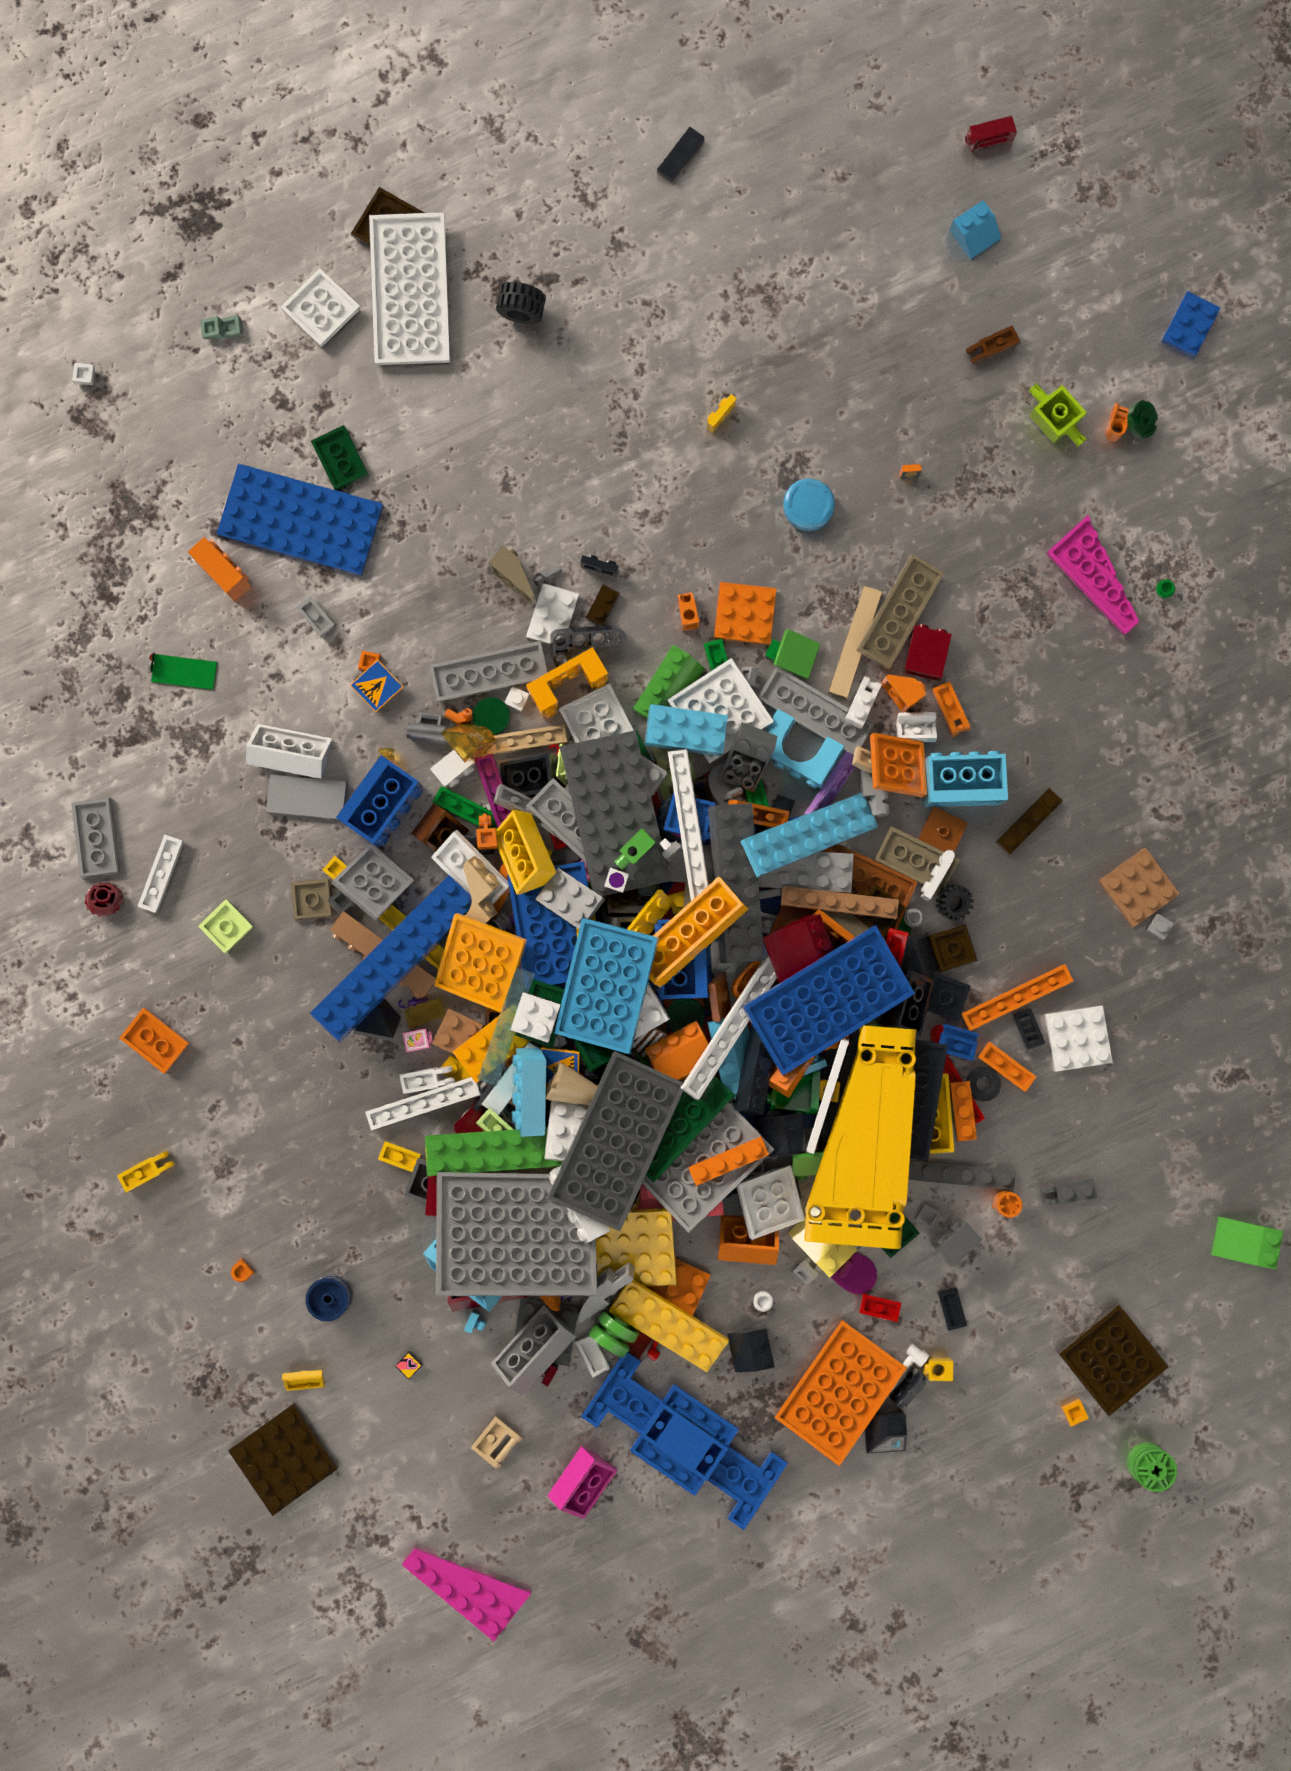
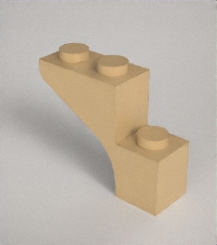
[463,855,500,924]

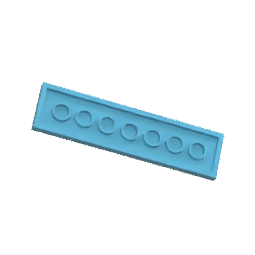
[740,792,879,877]

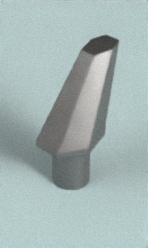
[533,567,563,587]

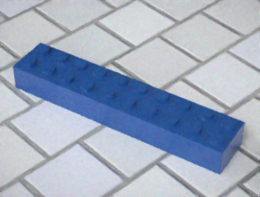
[310,875,472,1044]

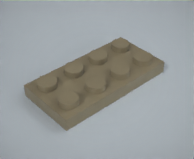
[874,826,960,893]

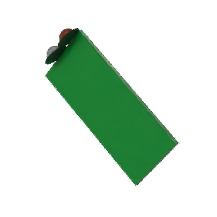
[148,652,217,690]

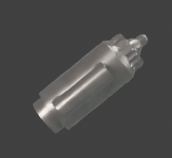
[406,712,460,745]

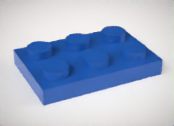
[1161,291,1221,358]

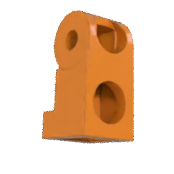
[677,592,700,631]

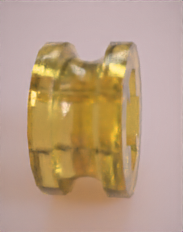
[377,748,395,760]

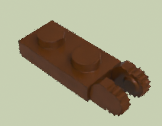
[966,325,1021,364]

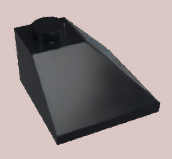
[865,1410,907,1454]

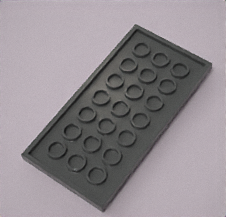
[560,730,671,897]
[547,1051,684,1231]

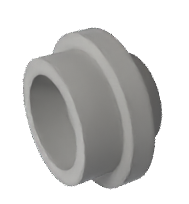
[904,908,923,928]

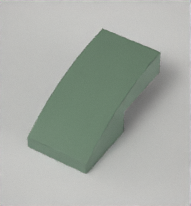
[200,315,243,339]

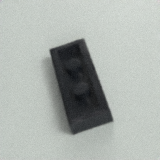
[657,127,705,183]

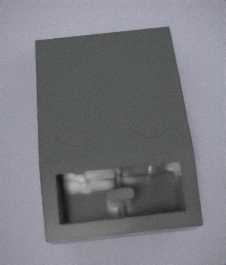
[718,722,777,792]

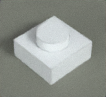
[72,363,95,385]
[504,686,530,712]

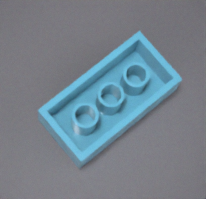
[644,704,728,756]
[512,1047,546,1137]

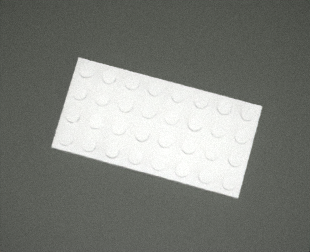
[369,212,450,365]

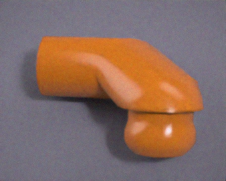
[444,708,473,725]

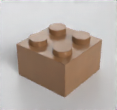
[432,1008,484,1054]

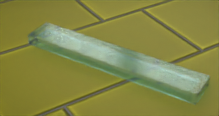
[478,967,535,1086]

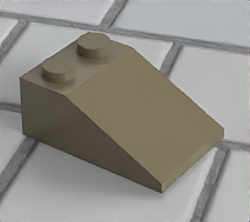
[488,545,536,608]

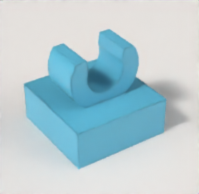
[464,1309,487,1333]

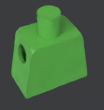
[614,829,656,870]

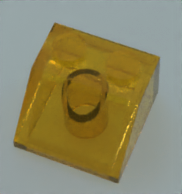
[441,724,497,763]

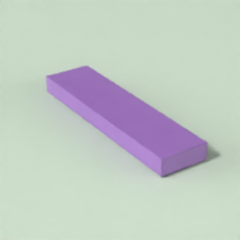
[804,751,856,815]

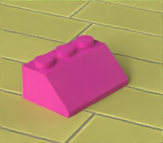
[547,1446,618,1519]

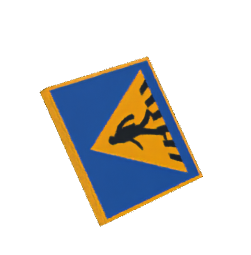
[350,659,404,713]
[541,1047,580,1084]

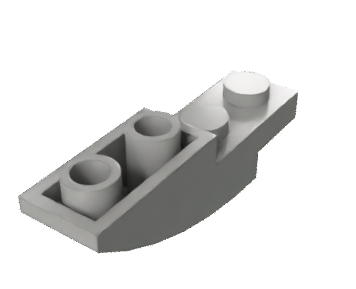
[577,1262,635,1323]

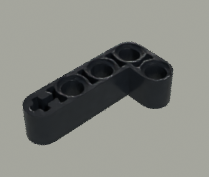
[550,625,626,667]

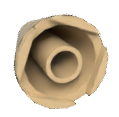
[546,1062,597,1105]

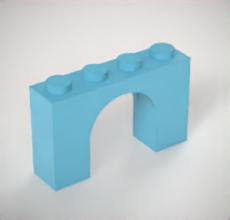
[765,709,844,789]

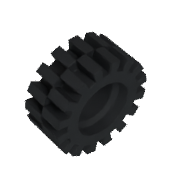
[936,884,974,921]

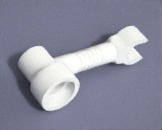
[892,1344,930,1390]

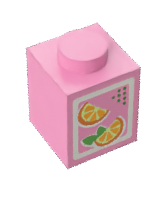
[403,1028,433,1052]

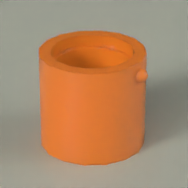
[992,1190,1022,1218]

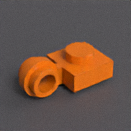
[476,813,497,850]

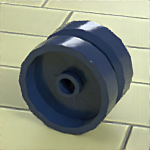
[305,1275,353,1322]

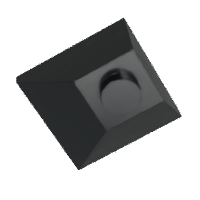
[354,999,401,1041]

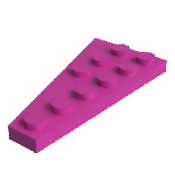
[1046,515,1139,636]
[402,1547,532,1641]

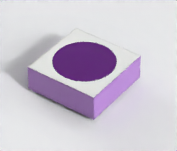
[604,868,629,893]

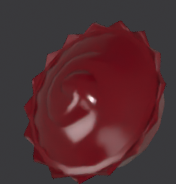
[84,882,123,917]

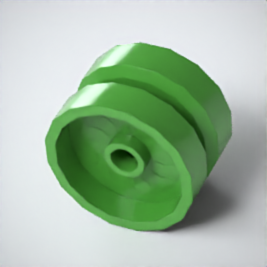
[589,1310,639,1358]

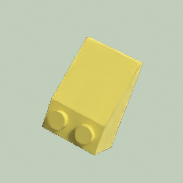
[787,1206,857,1278]

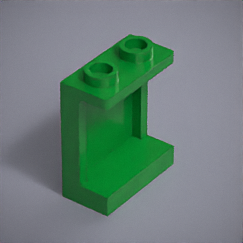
[767,1071,821,1115]

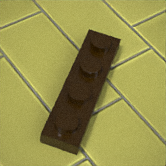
[995,788,1063,855]

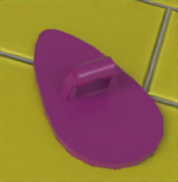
[830,1252,877,1294]

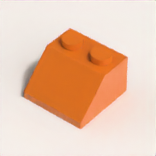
[881,674,927,713]

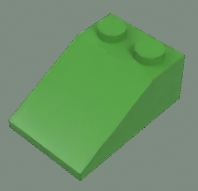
[1211,1216,1283,1270]

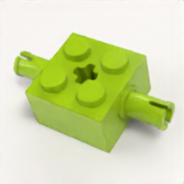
[1028,383,1087,447]

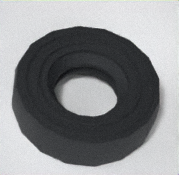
[966,1067,1001,1101]

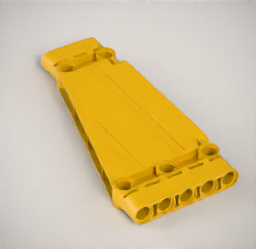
[804,1026,916,1249]

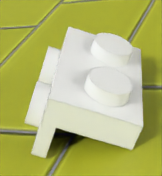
[896,712,937,742]

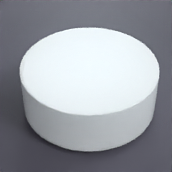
[753,1291,773,1312]

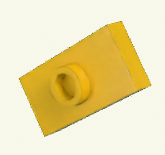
[282,1370,325,1391]

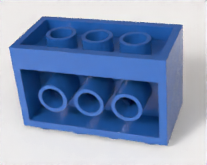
[336,755,423,848]
[655,919,712,999]

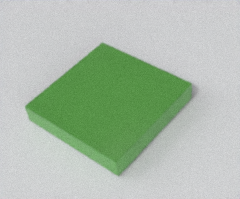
[773,629,820,679]

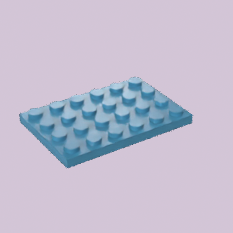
[554,918,659,1054]

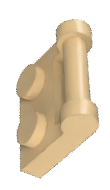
[471,1415,523,1469]

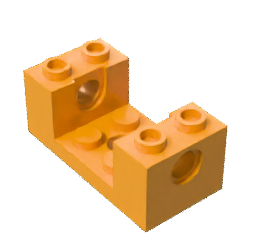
[526,647,609,718]

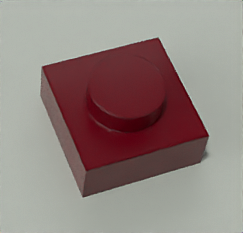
[541,1363,559,1387]

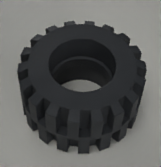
[496,282,546,324]

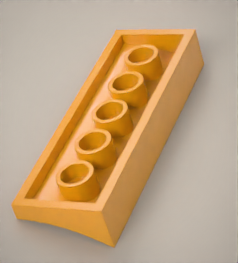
[649,877,749,988]

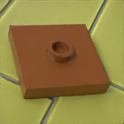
[918,806,968,852]
[708,972,731,1022]

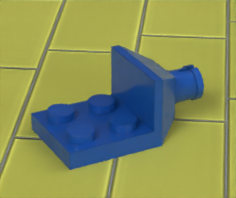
[664,792,717,845]

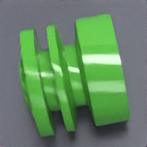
[1127,1442,1177,1492]

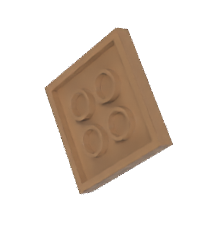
[1098,847,1180,928]

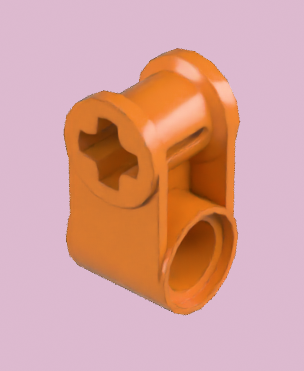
[1105,402,1129,442]

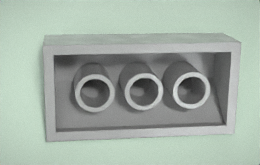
[491,1305,576,1396]

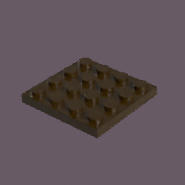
[1058,1304,1169,1417]
[228,1403,339,1516]

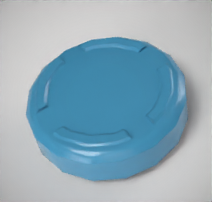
[783,478,835,531]

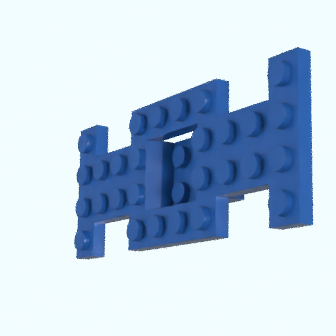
[581,1352,788,1530]

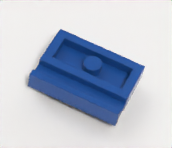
[939,1024,979,1061]

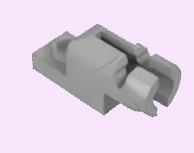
[859,768,890,817]

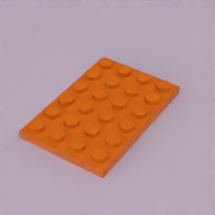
[774,1320,907,1466]

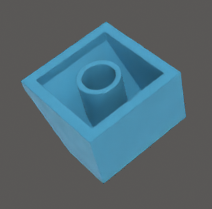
[949,200,1001,259]

